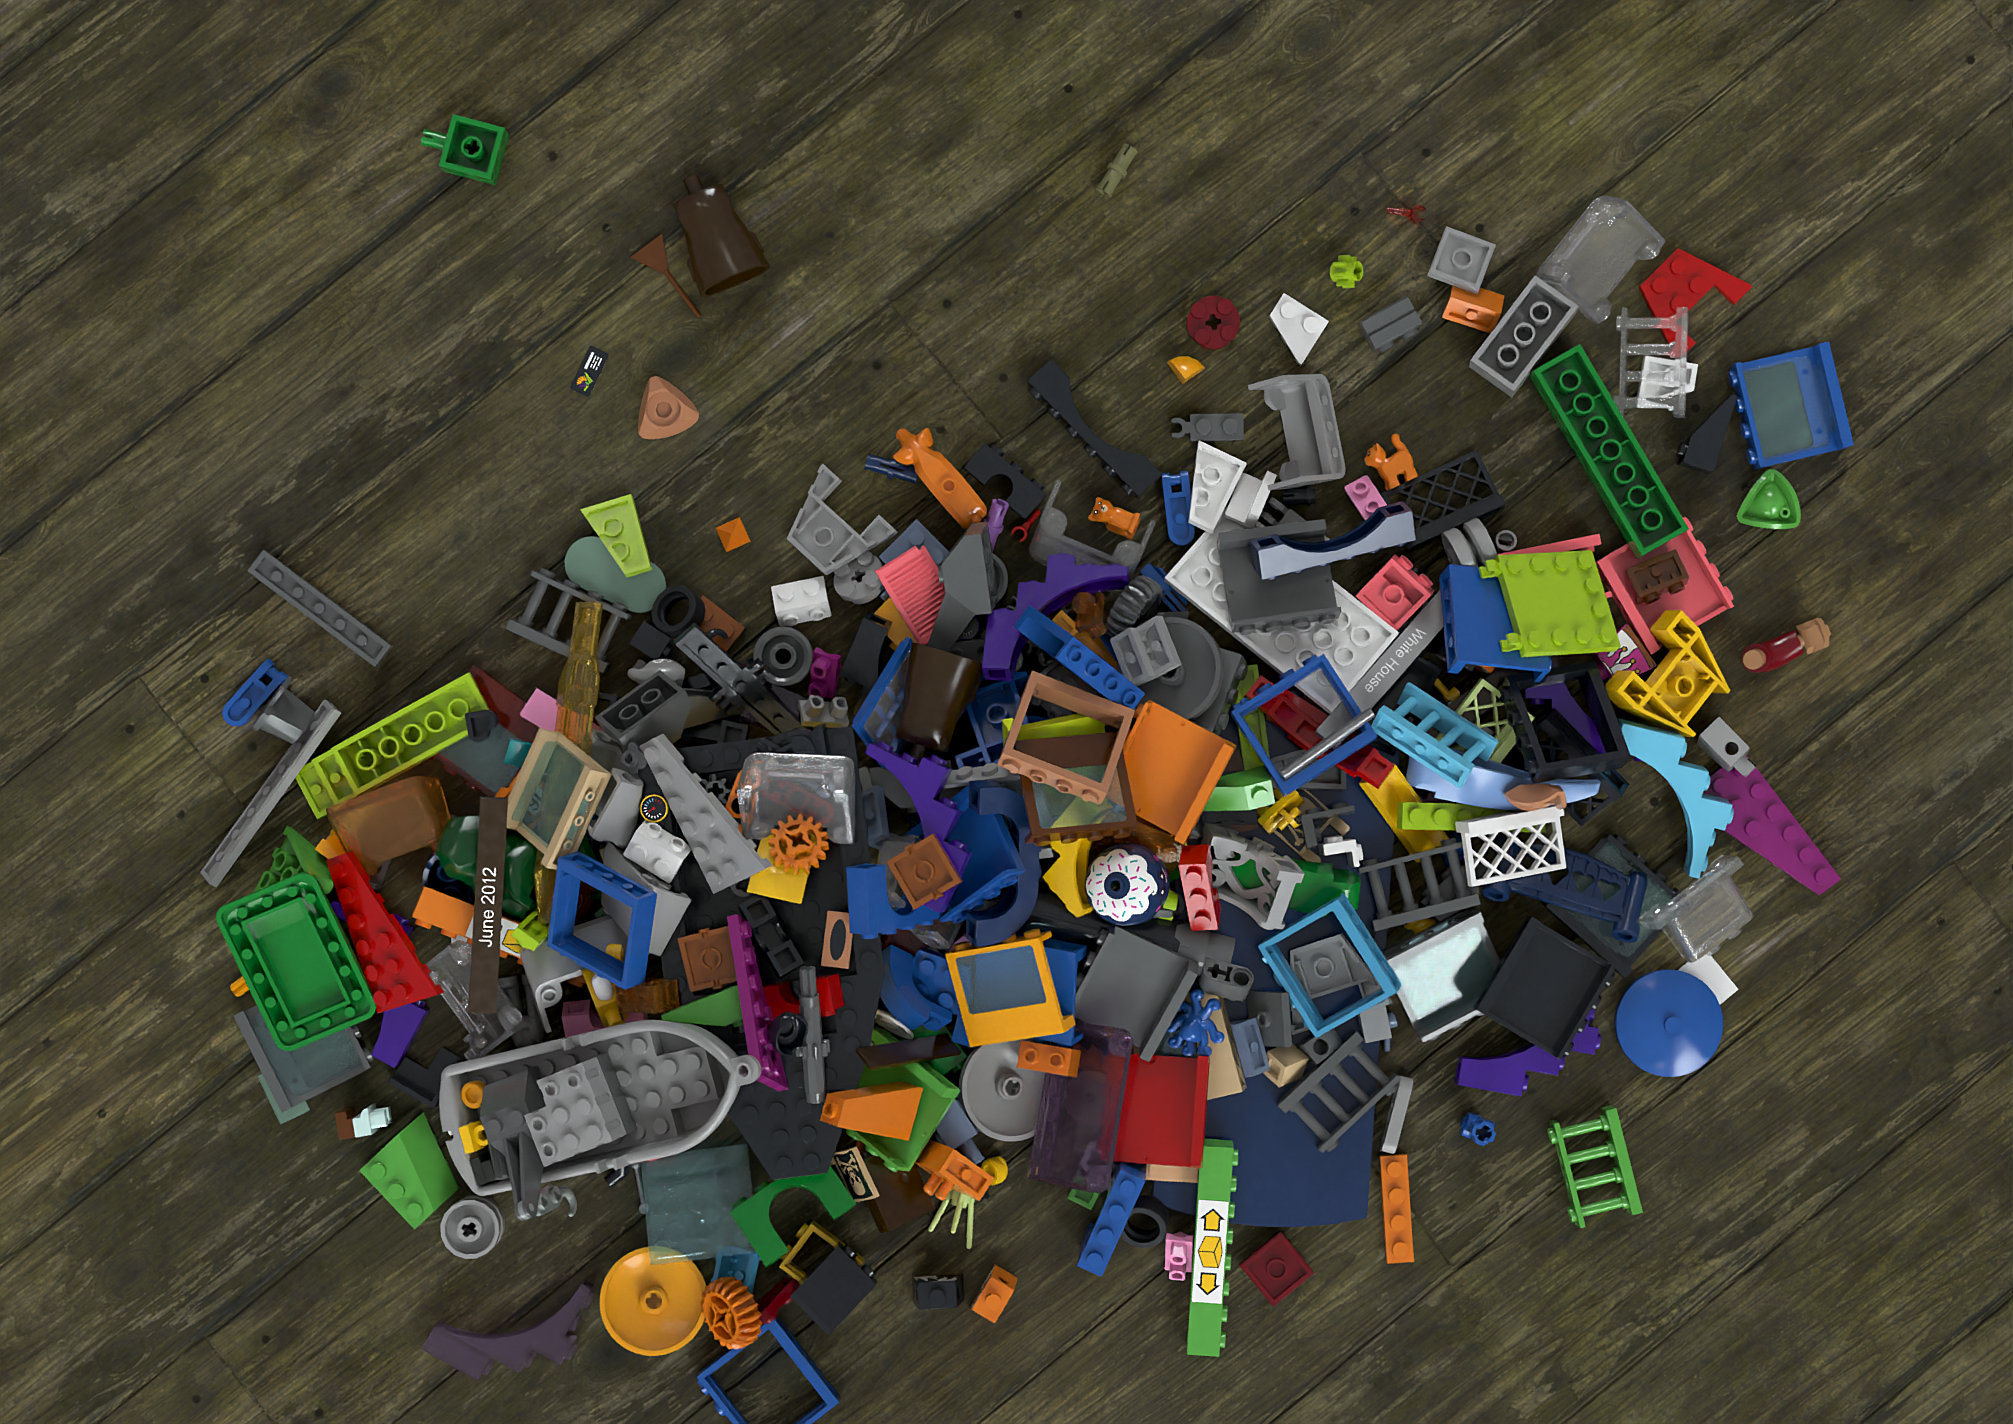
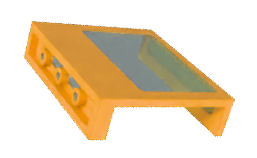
[945,929,1076,1047]

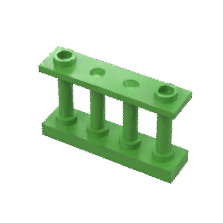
[1547,1105,1643,1228]

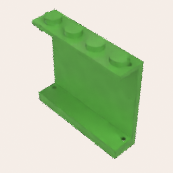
[846,1027,961,1172]

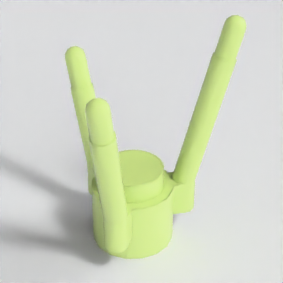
[928,1189,975,1249]

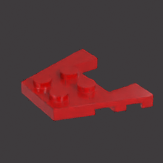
[1638,248,1752,361]

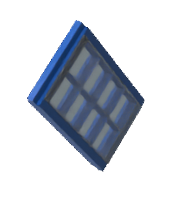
[852,637,913,769]

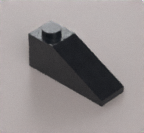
[1676,394,1738,474]

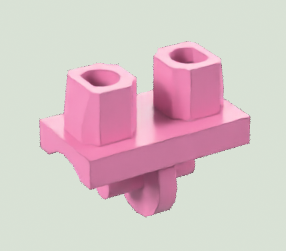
[1165,1232,1193,1281]

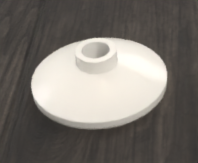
[875,1009,914,1039]

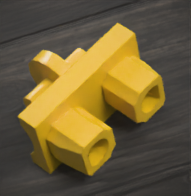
[1257,788,1305,835]

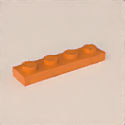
[1379,1153,1414,1264]

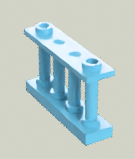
[1371,682,1499,789]

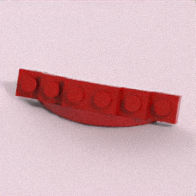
[1245,675,1395,789]

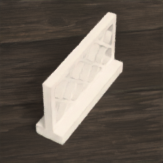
[1455,806,1566,887]

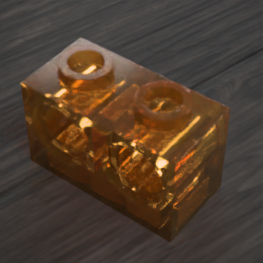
[615,978,680,1014]

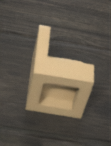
[1263,1043,1308,1087]

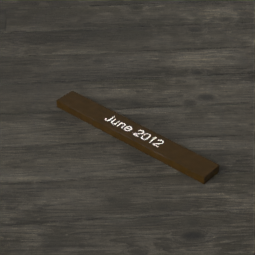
[468,797,508,1013]

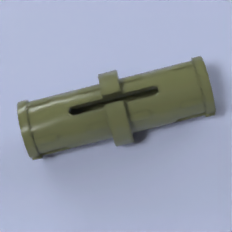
[1096,143,1138,198]

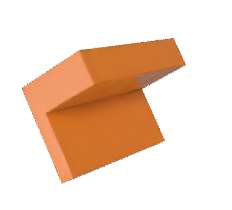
[1442,285,1504,333]

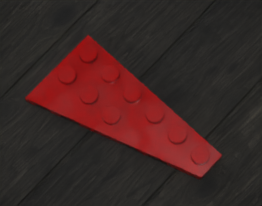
[326,851,444,1013]

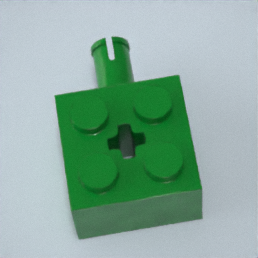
[421,114,510,185]

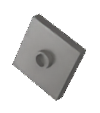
[1427,226,1496,294]

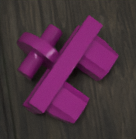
[808,648,842,699]

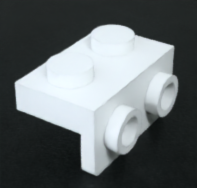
[771,576,831,627]
[623,819,691,884]
[1318,835,1363,867]

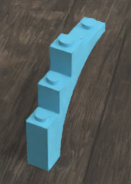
[1618,718,1734,879]

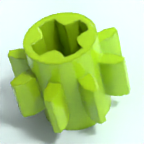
[1330,255,1363,288]

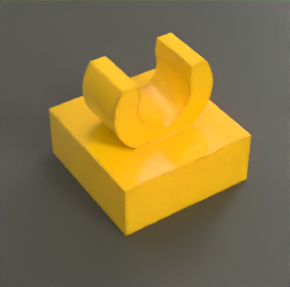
[459,1120,488,1154]

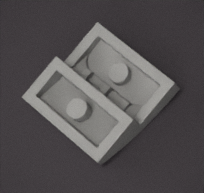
[1110,615,1182,686]

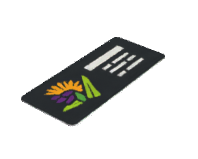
[570,346,609,397]

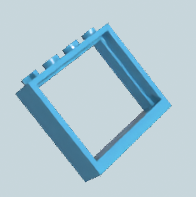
[1258,893,1402,1038]

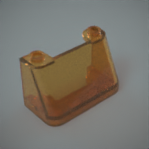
[326,776,451,876]

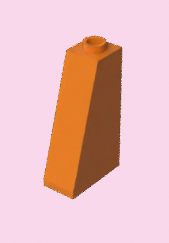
[820,1081,923,1141]

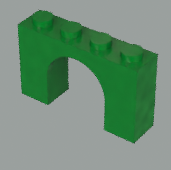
[730,1166,856,1268]

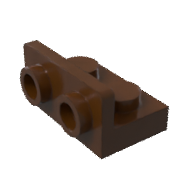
[1625,549,1689,605]

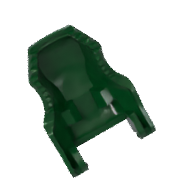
[435,816,550,921]

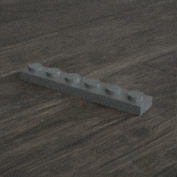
[248,550,393,667]

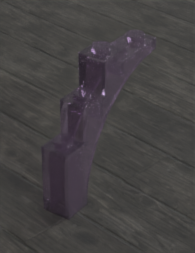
[422,1280,595,1381]

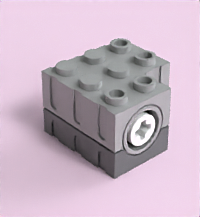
[524,1052,637,1167]

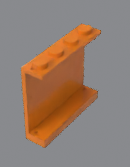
[1099,700,1237,845]

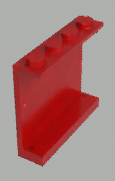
[1098,1050,1210,1168]

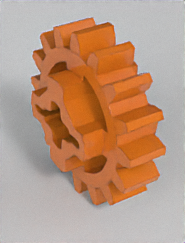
[768,814,829,875]

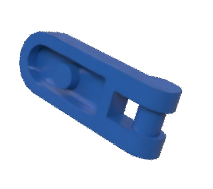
[1161,471,1195,546]
[222,659,288,726]

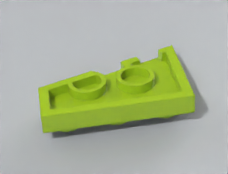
[580,494,653,578]

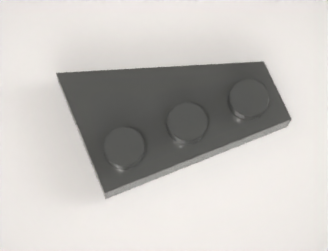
[1265,749,1346,791]

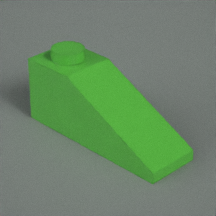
[1203,766,1275,811]
[661,984,744,1028]

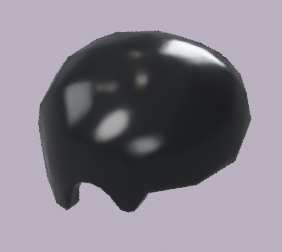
[768,1012,808,1057]

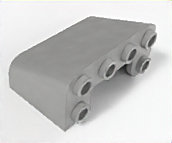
[558,727,644,848]

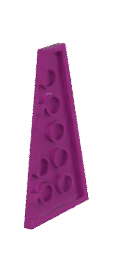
[1703,755,1841,895]
[727,914,789,1092]

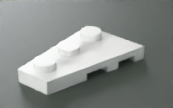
[1188,441,1247,534]

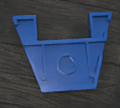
[880,947,976,1049]

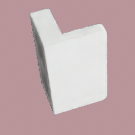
[1224,471,1277,529]

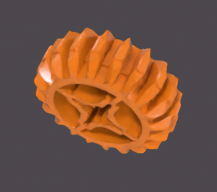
[701,1276,762,1350]

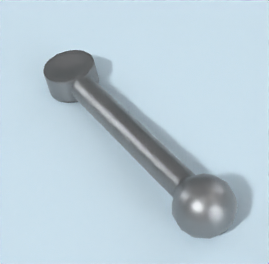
[631,1162,650,1214]

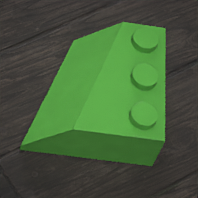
[254,826,334,895]
[359,1112,459,1230]

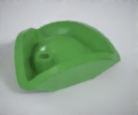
[1737,469,1801,529]

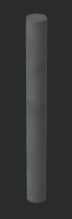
[1280,708,1375,780]

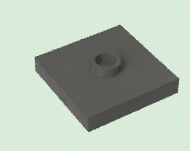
[1247,990,1292,1048]

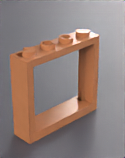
[997,671,1135,805]

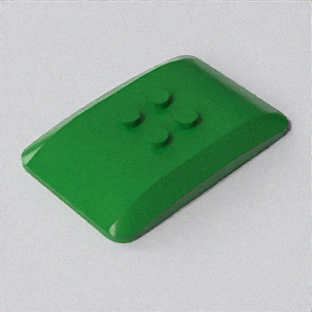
[216,872,376,1051]

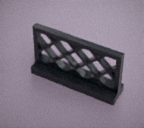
[1380,450,1506,554]
[1509,708,1630,826]

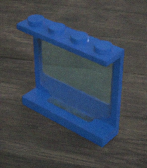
[1728,341,1854,470]

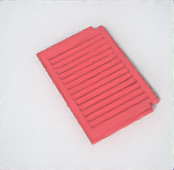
[875,545,946,645]

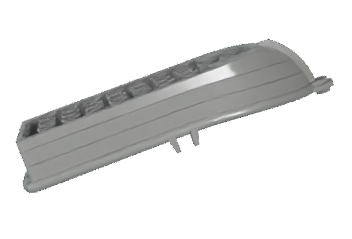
[439,1020,761,1196]

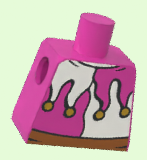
[1592,624,1657,681]

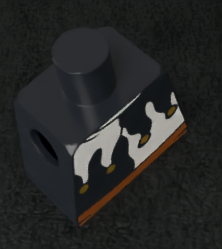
[912,1273,964,1310]

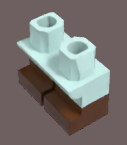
[335,1103,392,1140]

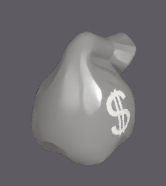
[627,658,685,688]

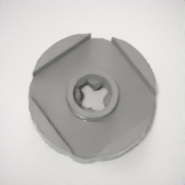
[834,551,884,604]

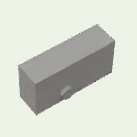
[1469,275,1579,397]

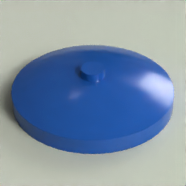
[1614,969,1723,1077]

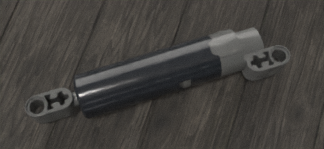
[975,883,1254,1001]

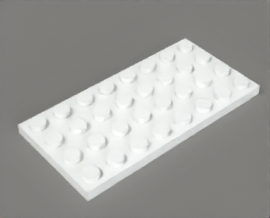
[1164,506,1399,714]

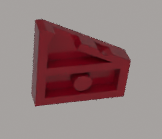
[757,1278,798,1324]

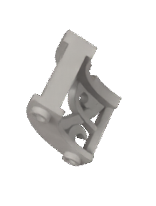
[1201,823,1304,930]

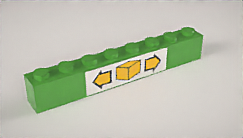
[1187,1139,1238,1357]

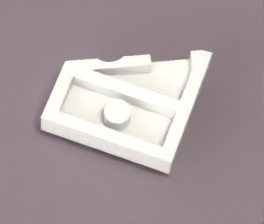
[1269,293,1329,366]
[1635,356,1698,408]

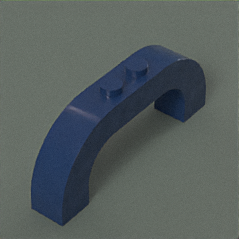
[966,780,1042,947]

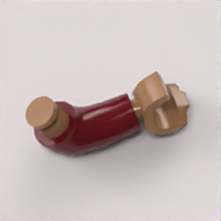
[1742,618,1831,673]

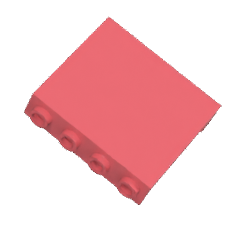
[1596,515,1734,655]

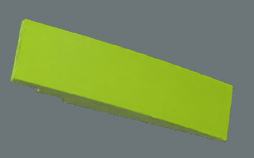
[295,672,490,819]

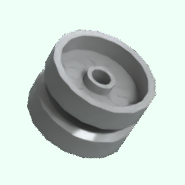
[1441,518,1497,567]
[440,1195,505,1259]

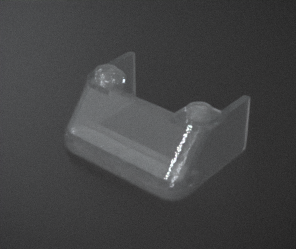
[1029,480,1156,595]

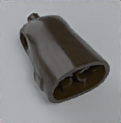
[673,174,770,297]
[895,642,983,764]

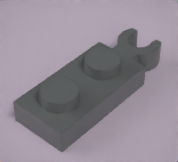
[1171,413,1244,442]

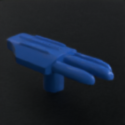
[1140,563,1187,612]

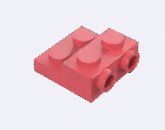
[1356,554,1434,631]

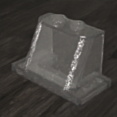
[1639,855,1754,963]

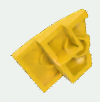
[747,824,817,904]

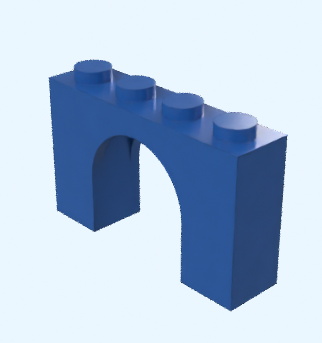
[846,863,944,939]
[1077,1162,1147,1277]

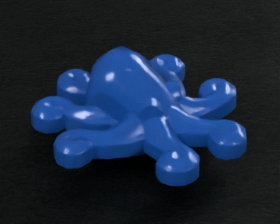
[1167,989,1225,1057]

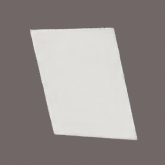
[1679,948,1738,1004]

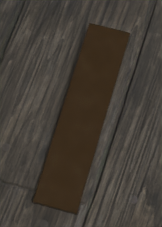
[855,1034,961,1071]

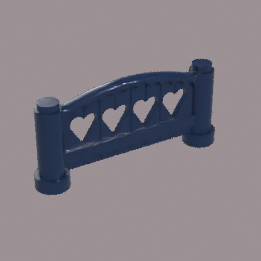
[1482,832,1648,943]

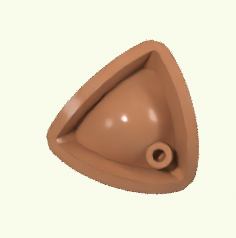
[638,376,699,439]
[1503,784,1567,811]

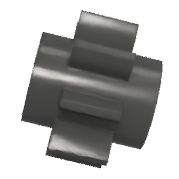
[700,774,731,804]

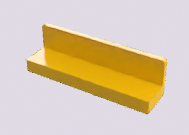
[1359,763,1449,863]

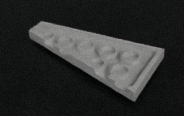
[640,734,772,894]

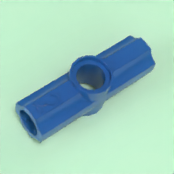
[1459,1112,1496,1146]

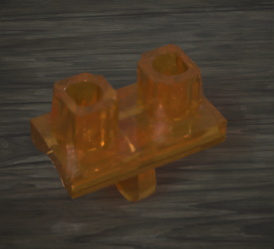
[1072,592,1108,639]

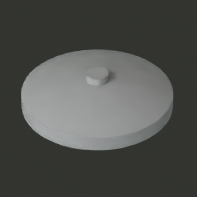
[959,1038,1063,1141]

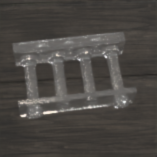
[1614,307,1689,418]

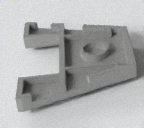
[787,464,898,575]
[1290,934,1392,1035]

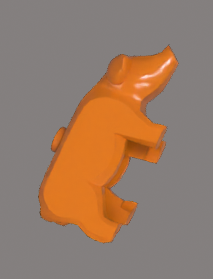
[893,428,987,529]

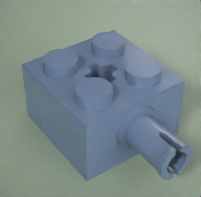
[879,519,949,601]
[935,1082,985,1165]

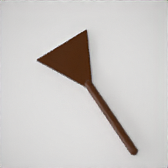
[630,234,701,318]

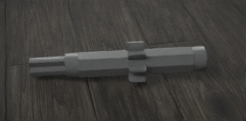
[795,966,830,1104]

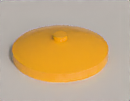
[600,1246,706,1356]

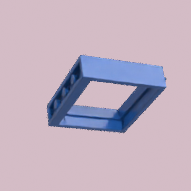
[1231,654,1377,797]
[547,851,657,989]
[697,1316,841,1424]

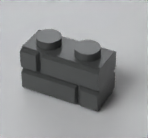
[1358,296,1422,353]

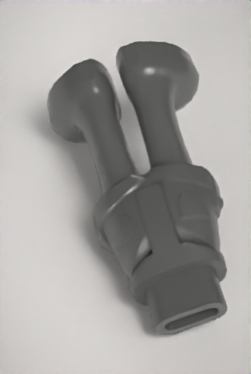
[498,972,545,1049]

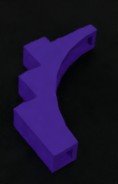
[982,553,1130,681]
[1521,660,1642,761]
[865,741,973,913]
[331,899,430,1068]
[1454,1009,1601,1096]

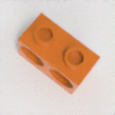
[1017,1041,1081,1077]

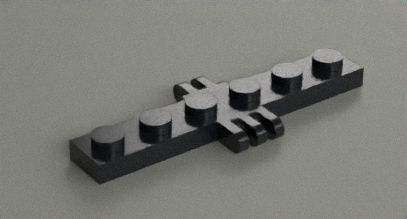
[675,623,807,736]

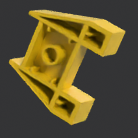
[1605,610,1730,737]

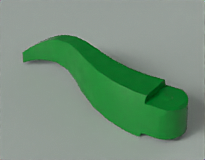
[1168,846,1361,916]

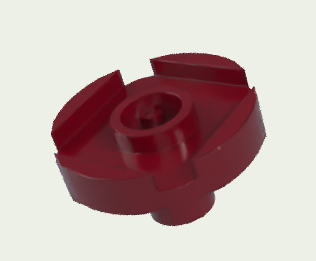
[1186,296,1240,350]

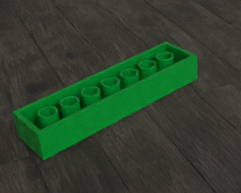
[1529,344,1689,559]

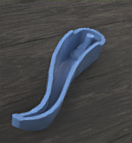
[1406,747,1601,810]

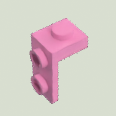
[1344,475,1387,521]

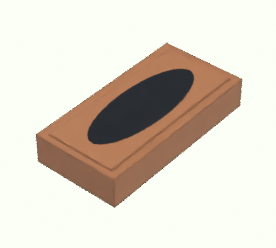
[821,910,853,969]

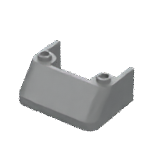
[1248,374,1345,491]
[520,915,650,1033]

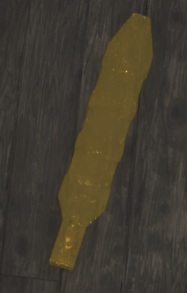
[534,602,603,924]

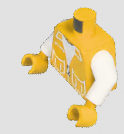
[582,943,639,1027]

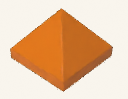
[716,517,751,552]

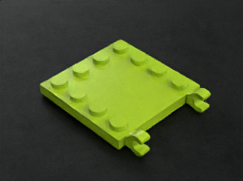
[1478,550,1621,657]

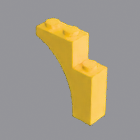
[1043,796,1112,917]

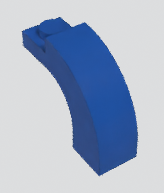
[880,945,953,1032]

